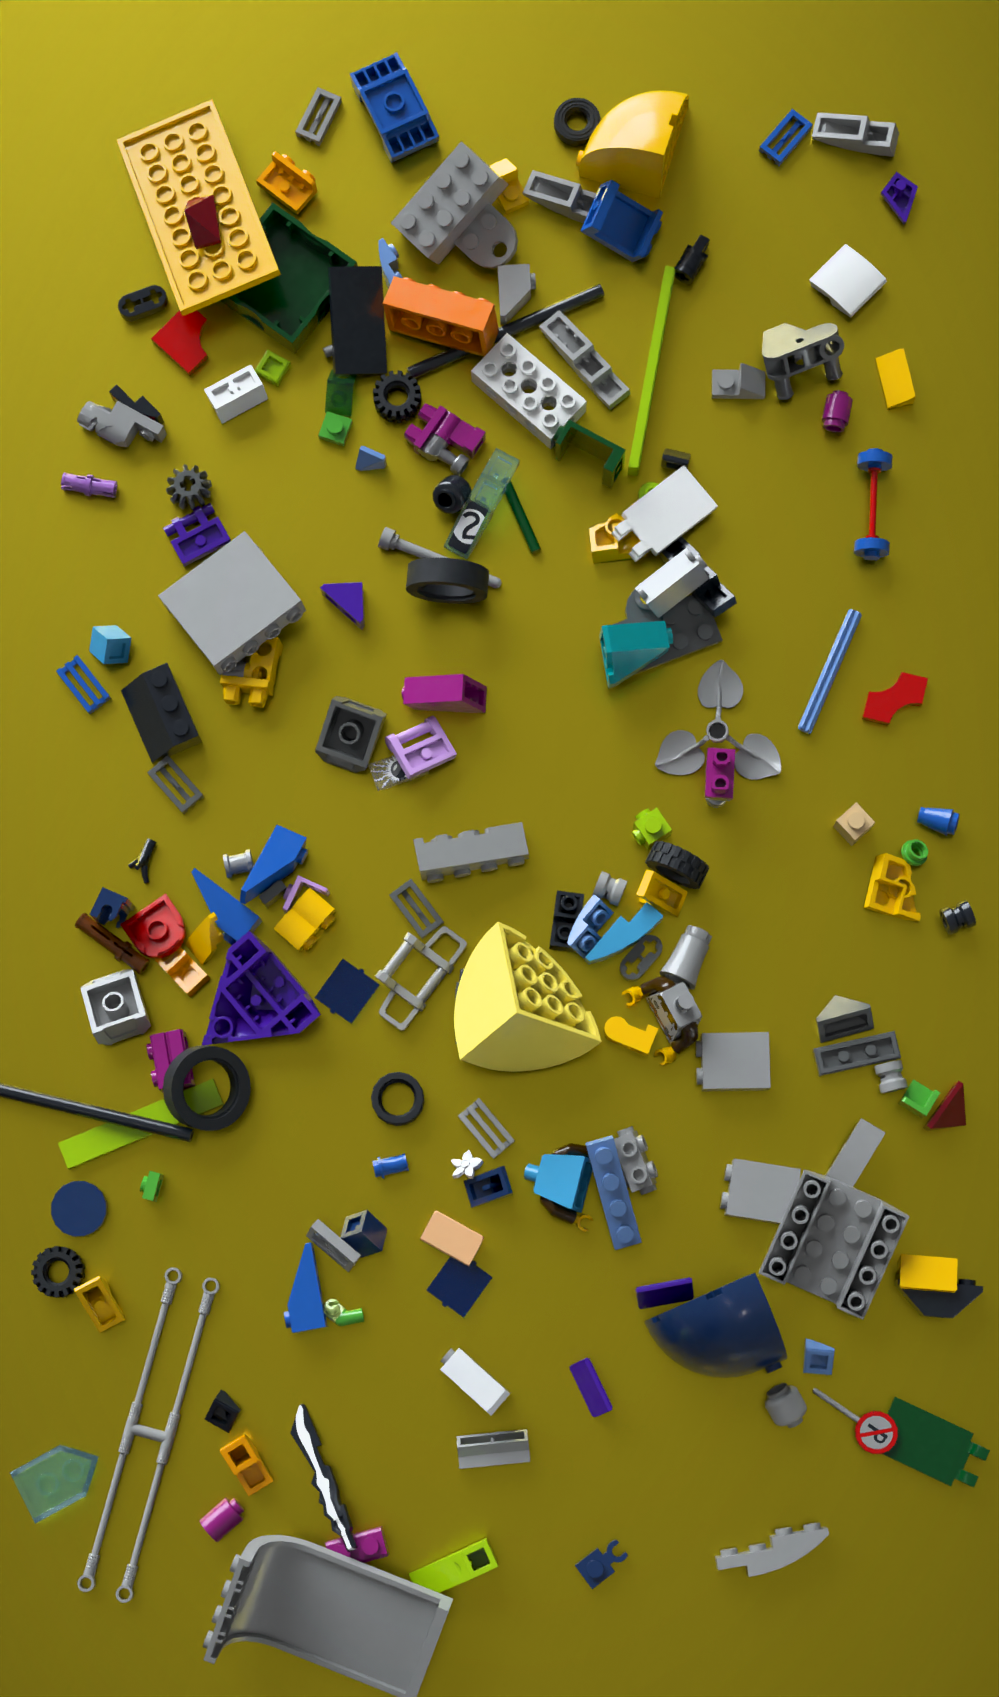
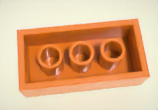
[383,276,499,357]

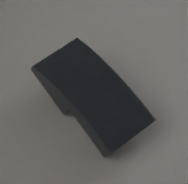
[549,890,584,953]

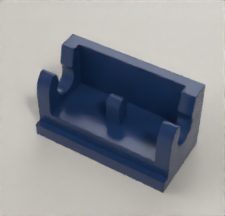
[89,887,135,929]

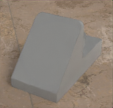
[712,363,765,399]

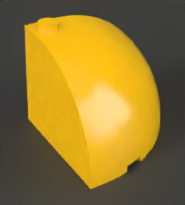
[576,90,689,199]

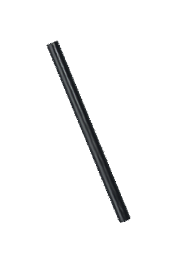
[406,284,605,379]
[0,1083,194,1142]

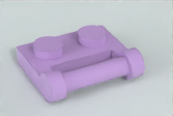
[385,716,457,779]

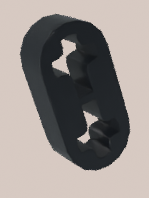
[118,285,168,321]

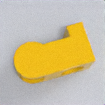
[604,1016,659,1056]

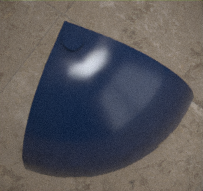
[644,1273,787,1378]

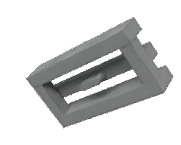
[295,87,342,146]
[458,1098,515,1159]
[306,1219,361,1272]

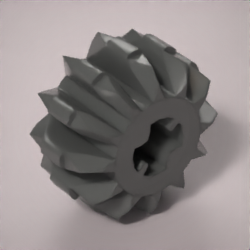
[166,464,212,510]

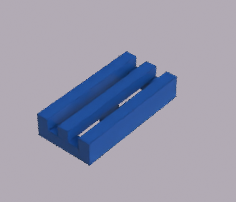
[759,109,813,166]
[56,655,111,715]

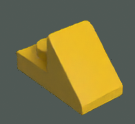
[490,158,529,215]
[636,870,688,917]
[74,1276,125,1333]

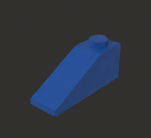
[240,825,308,904]
[191,868,262,945]
[284,1242,328,1333]

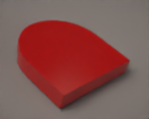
[120,894,186,959]

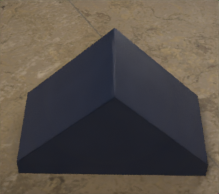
[464,1166,513,1208]

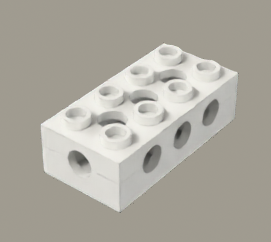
[471,333,587,449]

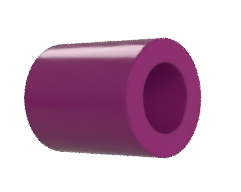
[199,1497,245,1543]

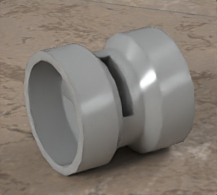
[592,871,628,906]
[874,1060,908,1094]

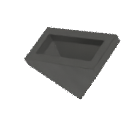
[816,995,874,1043]

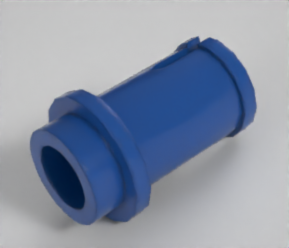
[372,1153,409,1179]

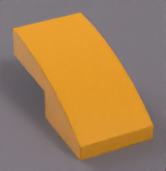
[154,947,211,998]

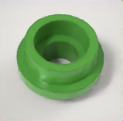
[901,839,928,866]

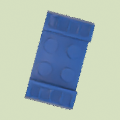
[350,52,439,163]

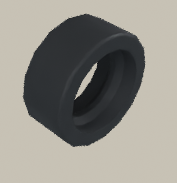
[371,1072,425,1126]

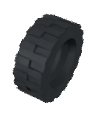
[645,841,709,889]

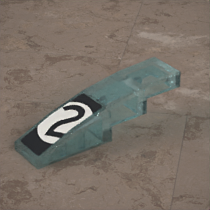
[444,448,520,560]

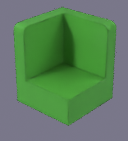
[898,1079,940,1118]

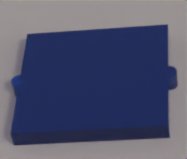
[314,959,380,1024]
[427,1257,493,1317]

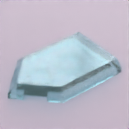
[10,1445,99,1524]

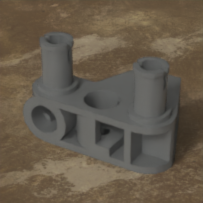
[762,323,844,400]

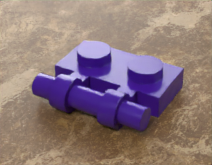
[163,503,231,567]

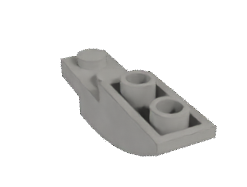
[715,1523,829,1577]

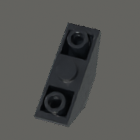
[894,1279,983,1318]

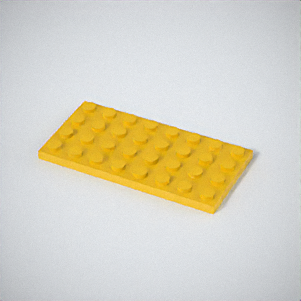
[117,99,281,316]

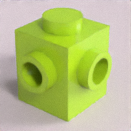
[632,807,672,850]

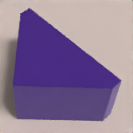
[320,582,365,630]

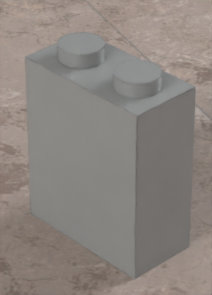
[695,1032,771,1091]
[720,1158,801,1225]

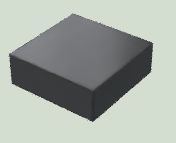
[259,880,287,909]

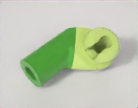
[324,1299,364,1326]

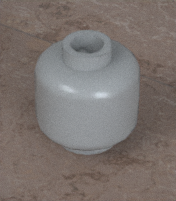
[765,1383,807,1428]

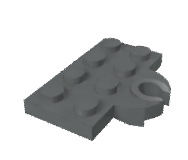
[612,589,723,676]

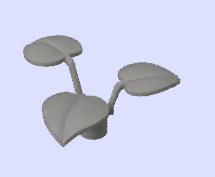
[655,660,781,780]

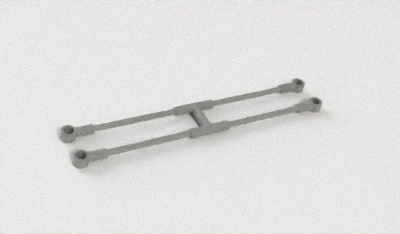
[77,1267,220,1603]

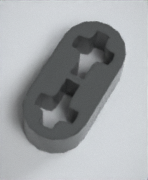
[619,935,663,982]

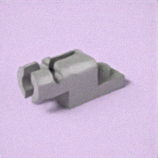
[77,401,167,447]

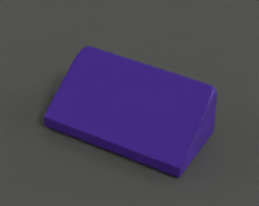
[635,1277,694,1309]
[570,1358,613,1417]

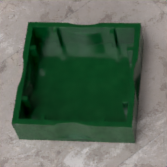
[220,203,358,354]

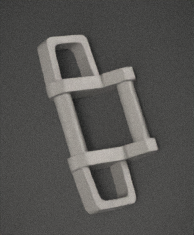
[375,926,467,1031]

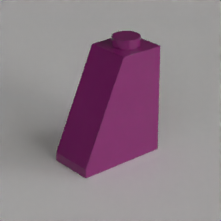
[402,674,487,713]

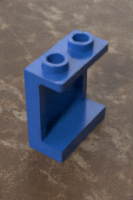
[581,179,663,262]

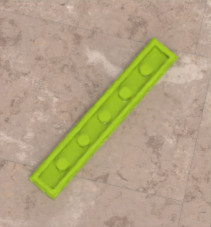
[58,1079,224,1169]

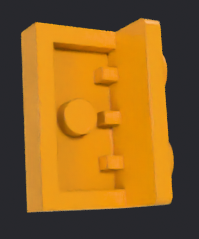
[256,151,317,215]

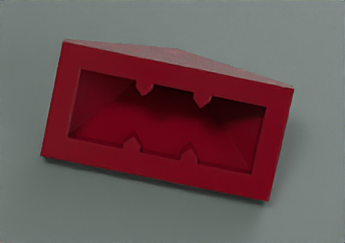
[184,195,222,249]
[923,1081,966,1131]

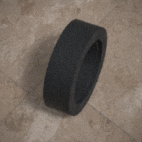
[406,558,489,604]
[163,1045,251,1131]

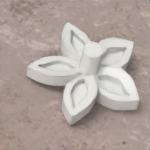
[451,1150,484,1179]

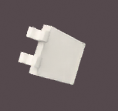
[612,465,718,562]

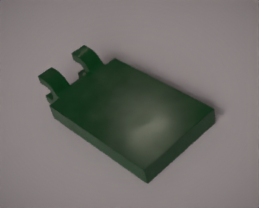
[882,1397,990,1487]

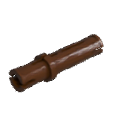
[75,913,150,975]

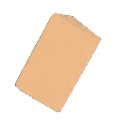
[420,1211,484,1267]

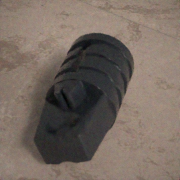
[674,235,710,284]

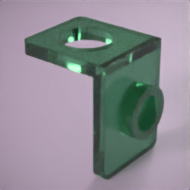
[325,370,357,417]

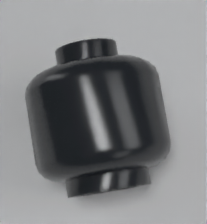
[432,475,472,514]

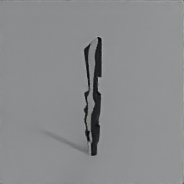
[290,1404,358,1552]

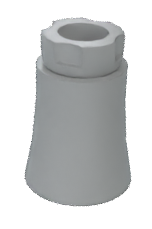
[660,925,712,989]

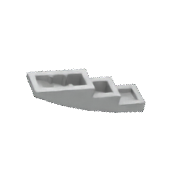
[539,310,630,410]
[825,1118,885,1187]

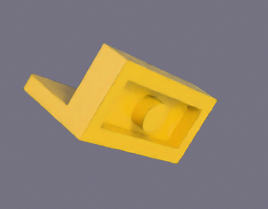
[897,1254,957,1293]

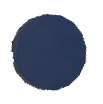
[51,1181,107,1237]

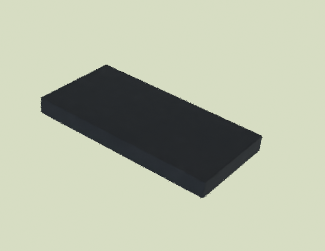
[328,266,387,375]

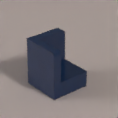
[340,1210,387,1258]

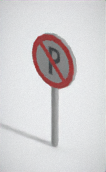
[813,1388,898,1454]

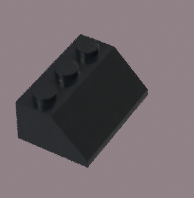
[121,663,202,764]

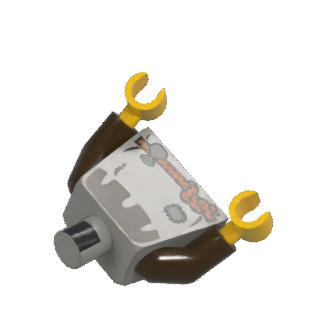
[622,976,702,1065]

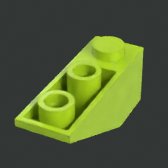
[409,1538,499,1593]

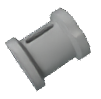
[223,849,254,878]

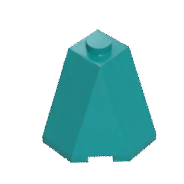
[599,621,673,689]

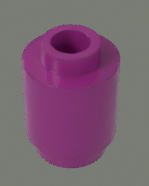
[822,390,853,432]

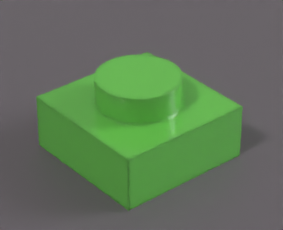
[318,411,353,447]
[140,1171,164,1202]

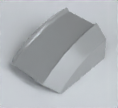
[80,969,151,1045]

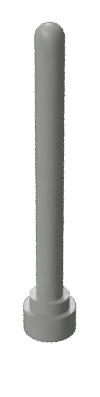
[378,527,502,588]

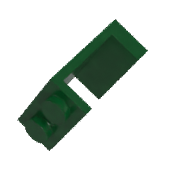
[553,420,626,488]

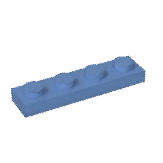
[585,1135,642,1250]

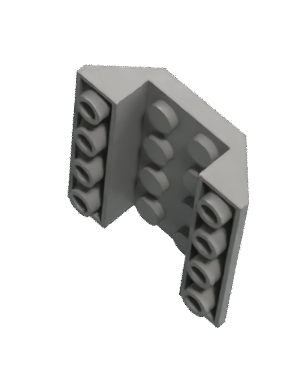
[758,1169,910,1320]

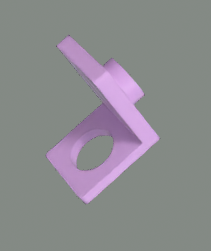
[282,875,330,913]

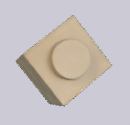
[833,802,875,846]

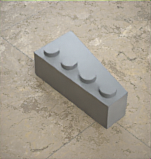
[413,822,529,883]

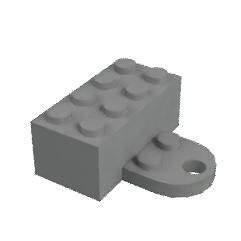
[391,141,518,269]

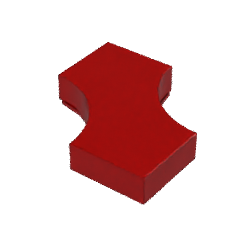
[862,672,928,725]

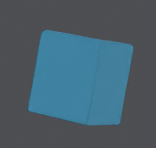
[89,625,131,664]

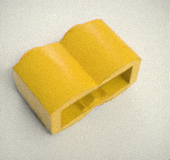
[274,888,336,952]

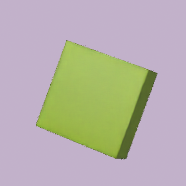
[255,349,291,387]

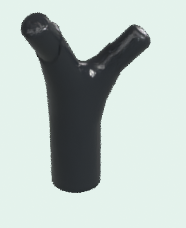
[128,838,157,884]

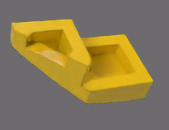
[185,912,224,965]

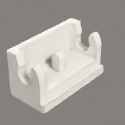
[204,365,268,424]

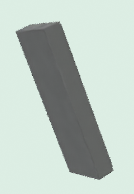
[813,1031,901,1076]

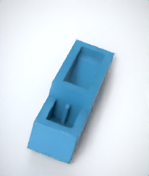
[585,902,664,965]

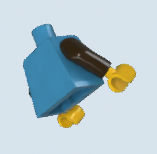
[524,1143,593,1232]

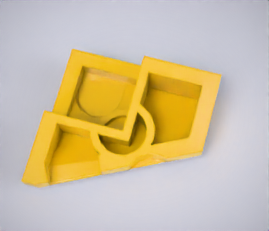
[589,503,646,563]
[864,853,921,922]

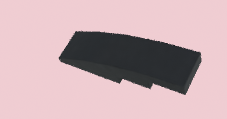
[658,537,737,618]

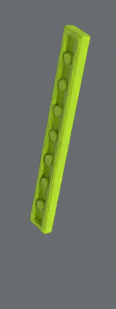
[628,266,675,476]

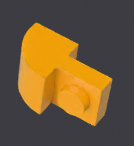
[220,1434,273,1496]

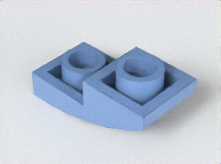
[378,238,403,289]
[567,895,614,959]

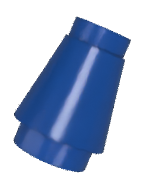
[917,807,960,836]

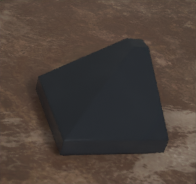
[205,1390,241,1433]

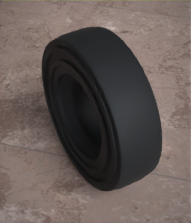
[554,98,601,146]

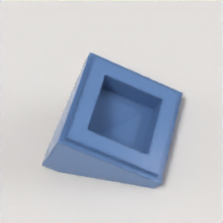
[355,446,387,471]
[803,1339,835,1375]

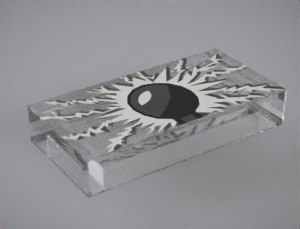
[368,756,429,791]

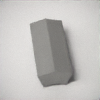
[457,1429,530,1469]

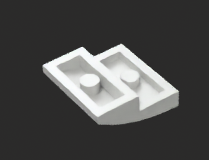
[809,244,887,318]

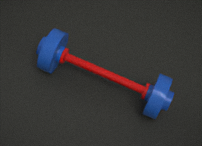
[854,448,893,560]

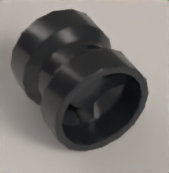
[939,900,976,935]

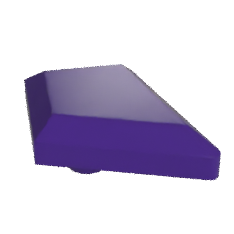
[881,172,918,224]

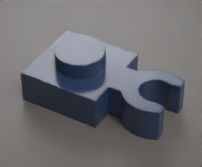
[575,1539,628,1589]

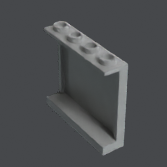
[158,531,306,675]

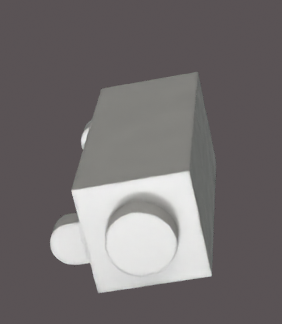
[635,548,709,618]

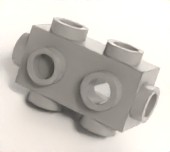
[614,1126,658,1195]

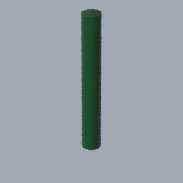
[500,478,541,554]

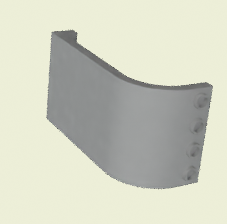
[203,1535,453,1697]

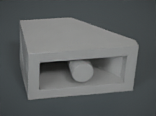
[498,264,536,325]

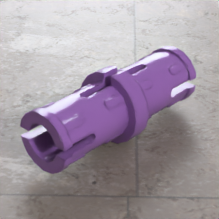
[61,472,117,498]

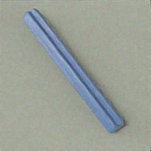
[798,609,862,734]

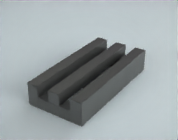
[147,755,204,814]
[389,879,444,940]

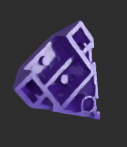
[202,931,321,1045]

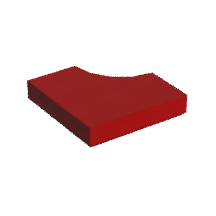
[151,310,208,376]

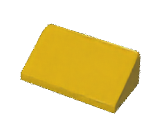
[875,348,916,409]

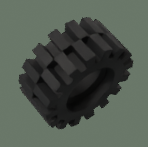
[373,370,422,423]
[31,1246,85,1298]

